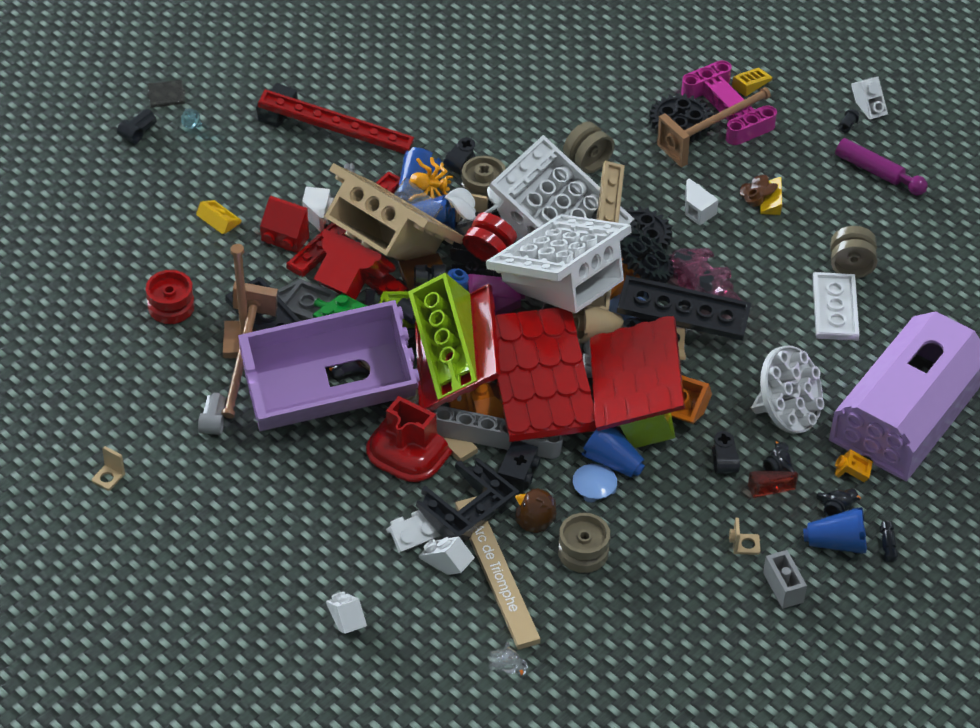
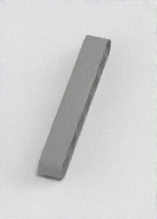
[415,402,563,459]

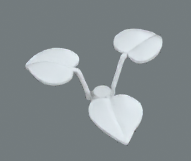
[445,187,503,225]

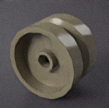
[563,121,615,174]
[462,156,506,200]
[830,226,878,279]
[558,513,610,573]

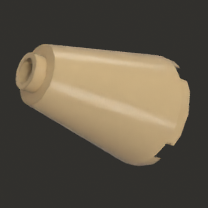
[572,305,624,344]

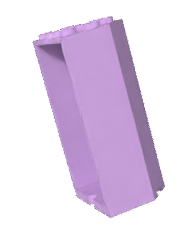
[238,300,420,431]
[829,311,980,482]

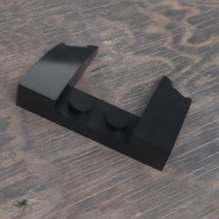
[416,458,519,543]

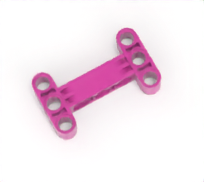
[681,60,777,145]

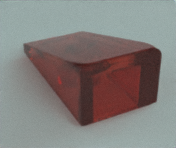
[748,471,798,498]

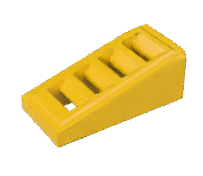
[732,68,773,97]

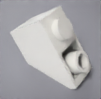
[851,77,888,119]
[685,178,718,226]
[302,187,334,232]
[419,536,475,575]
[326,592,367,634]

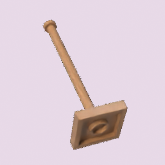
[657,87,771,168]
[223,244,253,358]
[221,281,278,418]

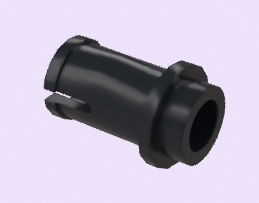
[838,109,859,133]

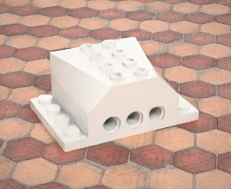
[489,135,634,242]
[486,214,632,313]

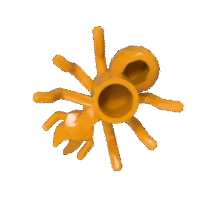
[409,157,453,202]

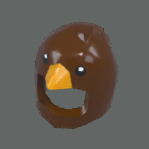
[515,488,557,533]

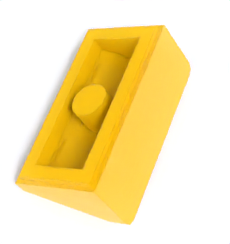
[760,177,782,215]
[196,200,242,234]

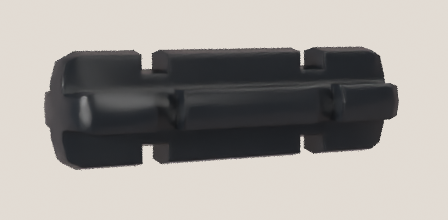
[880,521,898,562]

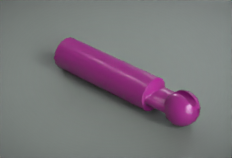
[835,138,928,195]

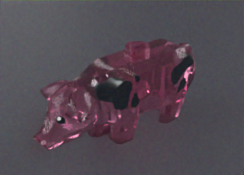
[669,248,743,301]

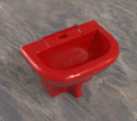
[314,230,396,300]
[366,396,453,482]

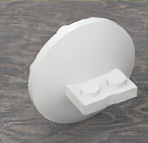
[751,345,824,434]

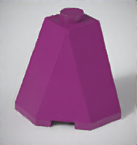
[468,274,525,316]

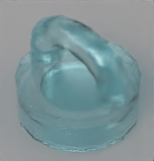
[181,108,202,129]

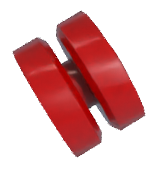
[462,212,517,262]
[145,270,195,324]

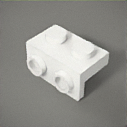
[386,510,441,553]

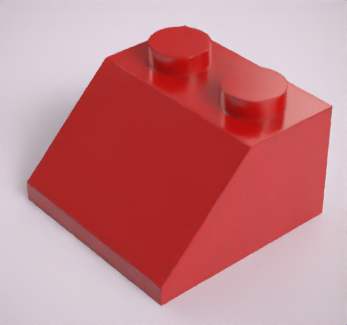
[260,196,309,253]

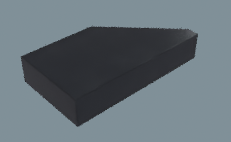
[365,289,376,306]

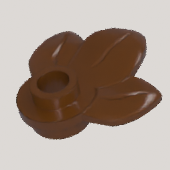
[740,174,778,207]

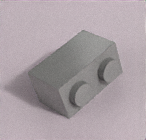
[763,550,807,609]

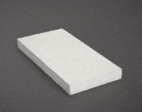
[812,272,860,341]

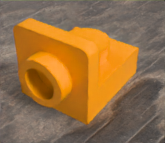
[835,449,873,483]

